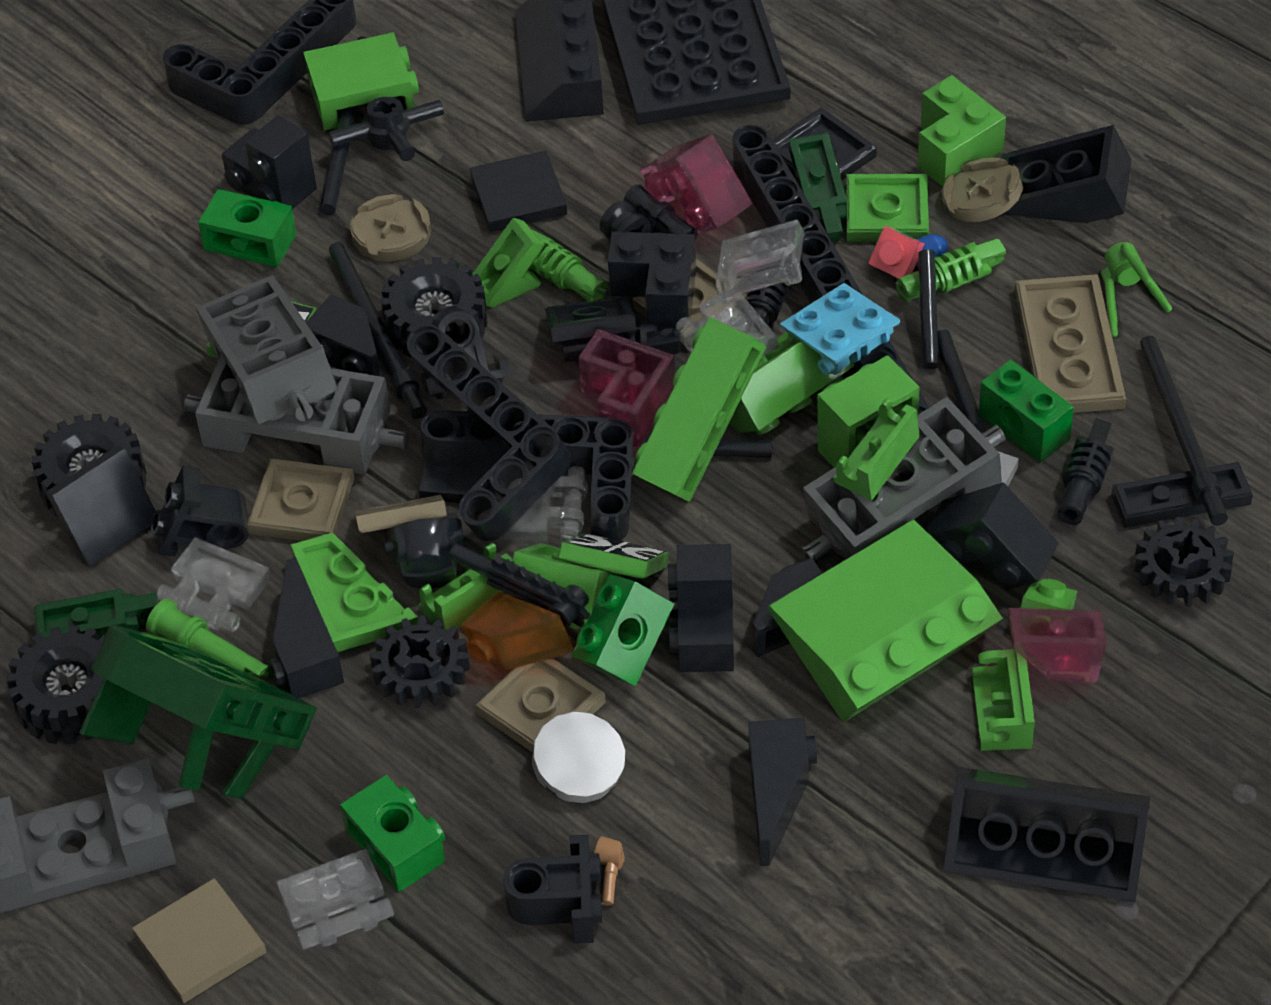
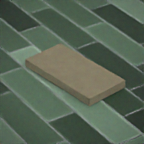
[1015,274,1126,413]

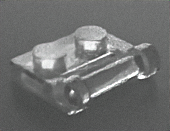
[716,220,804,303]

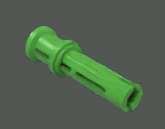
[146,598,273,683]

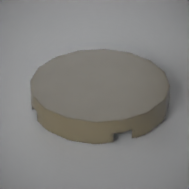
[941,158,1023,222]
[350,194,431,262]

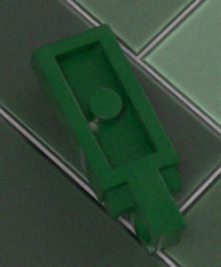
[788,132,847,242]
[34,588,159,639]

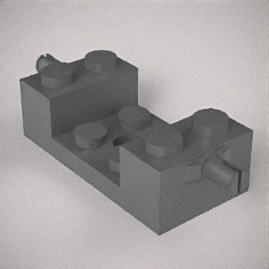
[196,275,338,425]
[184,354,408,475]
[801,397,1006,561]
[0,758,195,913]

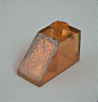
[461,591,573,670]

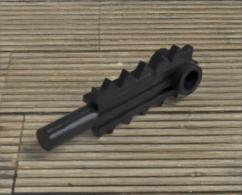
[449,543,590,629]

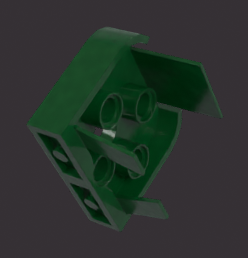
[79,625,318,798]

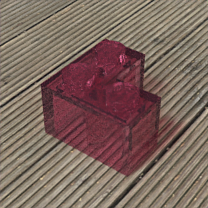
[640,134,753,234]
[579,329,675,448]

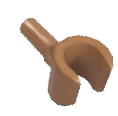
[594,836,625,906]

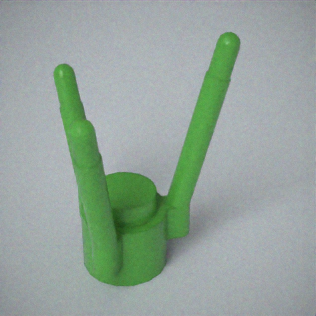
[1100,242,1172,338]

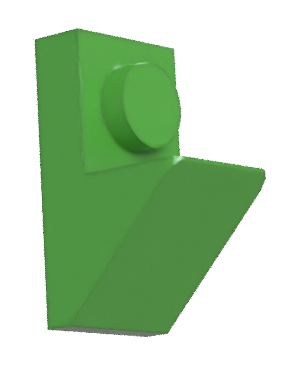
[473,218,544,308]

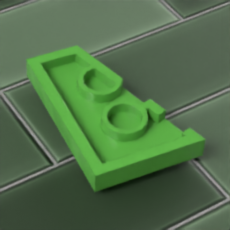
[291,533,418,652]

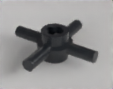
[328,97,444,161]

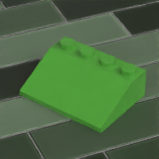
[767,519,1003,723]

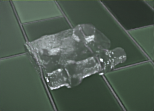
[676,287,779,356]
[503,466,588,542]
[157,538,272,632]
[277,849,394,950]

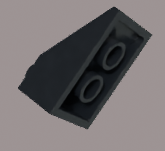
[1001,125,1132,223]

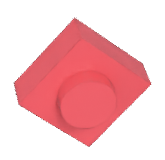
[868,226,925,278]

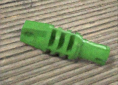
[529,229,608,301]
[896,239,1006,303]

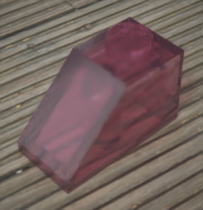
[1008,608,1107,682]

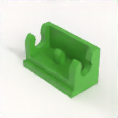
[833,398,919,501]
[419,543,514,631]
[972,646,1035,751]

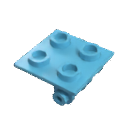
[780,283,900,376]

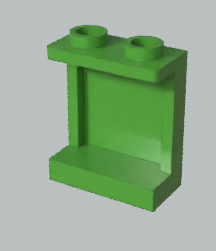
[303,32,419,131]

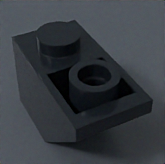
[306,294,380,376]

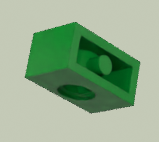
[198,189,297,268]
[979,359,1074,463]
[571,574,674,686]
[340,774,445,893]

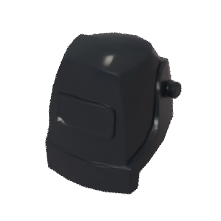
[384,512,464,589]

